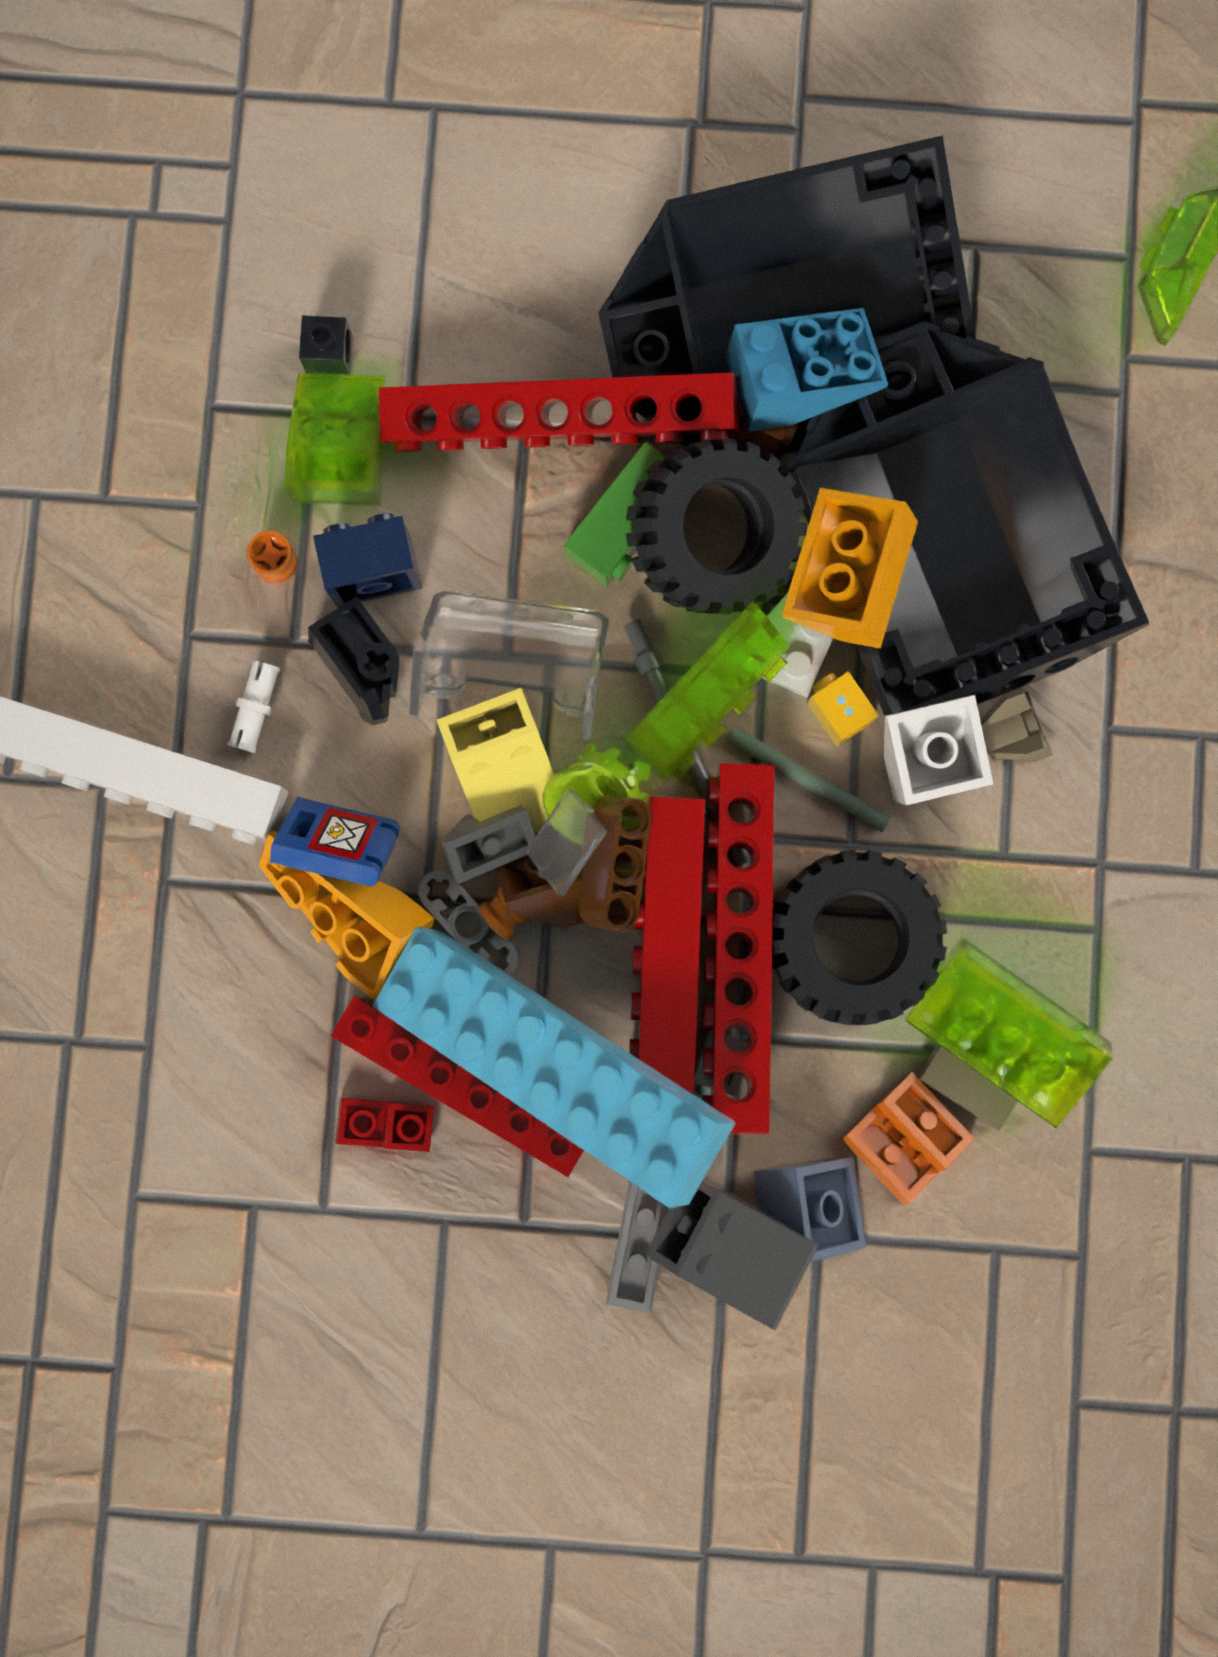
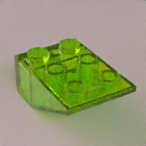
[284,373,386,505]

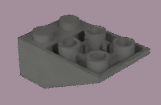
[645,1179,819,1330]

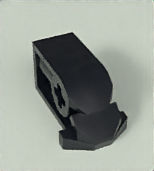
[308,596,399,725]

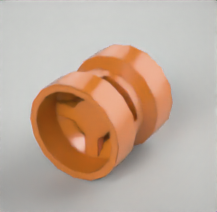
[247,531,298,584]

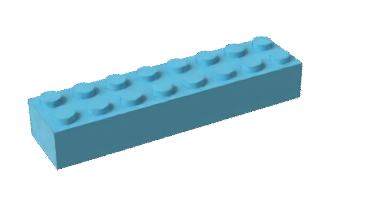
[372,927,736,1208]

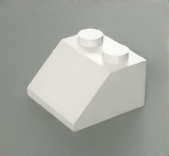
[884,695,993,805]

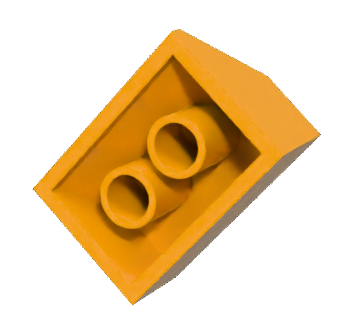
[782,488,918,649]

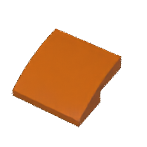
[841,1072,975,1205]

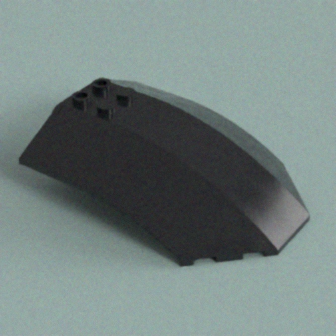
[598,135,976,456]
[787,321,1150,717]

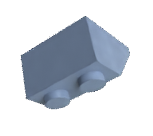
[754,1156,866,1263]

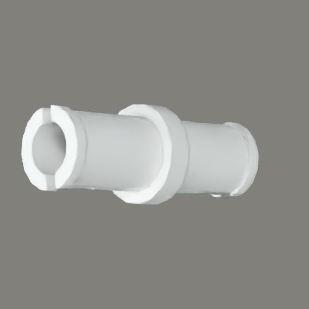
[227,660,280,753]

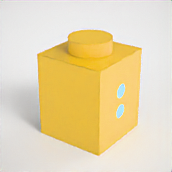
[807,671,879,747]

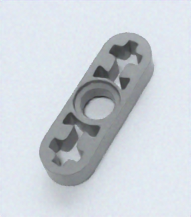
[418,870,519,975]

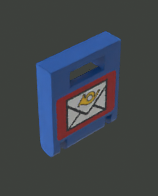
[270,797,400,886]

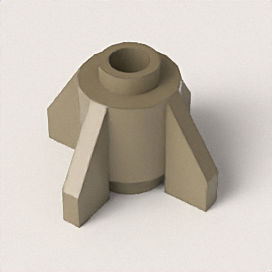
[980,688,1053,762]

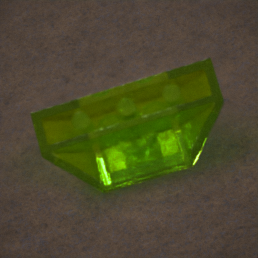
[1138,185,1218,346]

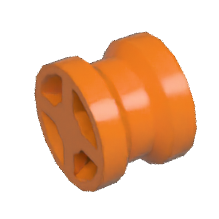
[477,887,532,941]

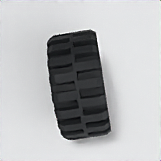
[626,438,807,614]
[772,850,947,1025]

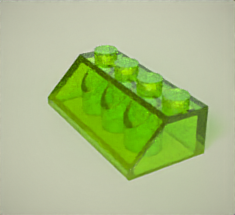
[626,601,790,783]
[905,937,1113,1129]

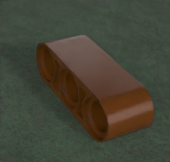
[579,794,651,933]

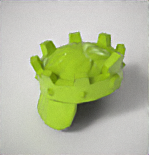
[542,744,650,847]

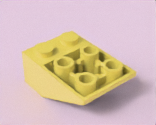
[436,688,554,834]

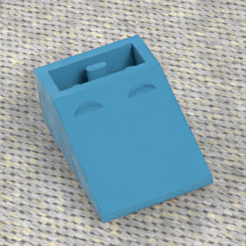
[726,308,888,432]

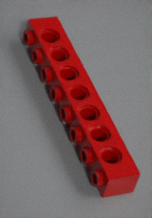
[378,372,739,452]
[702,763,775,1135]

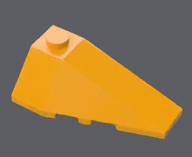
[259,830,435,1001]

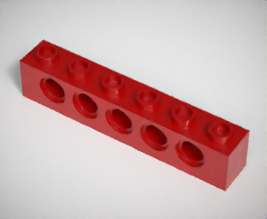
[330,996,584,1177]

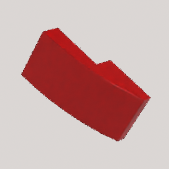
[335,1097,434,1152]

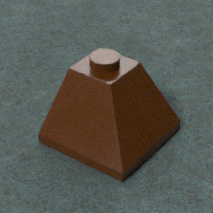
[496,828,586,929]

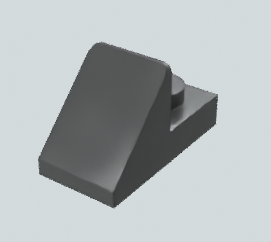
[442,805,539,884]

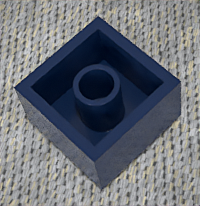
[313,513,423,608]

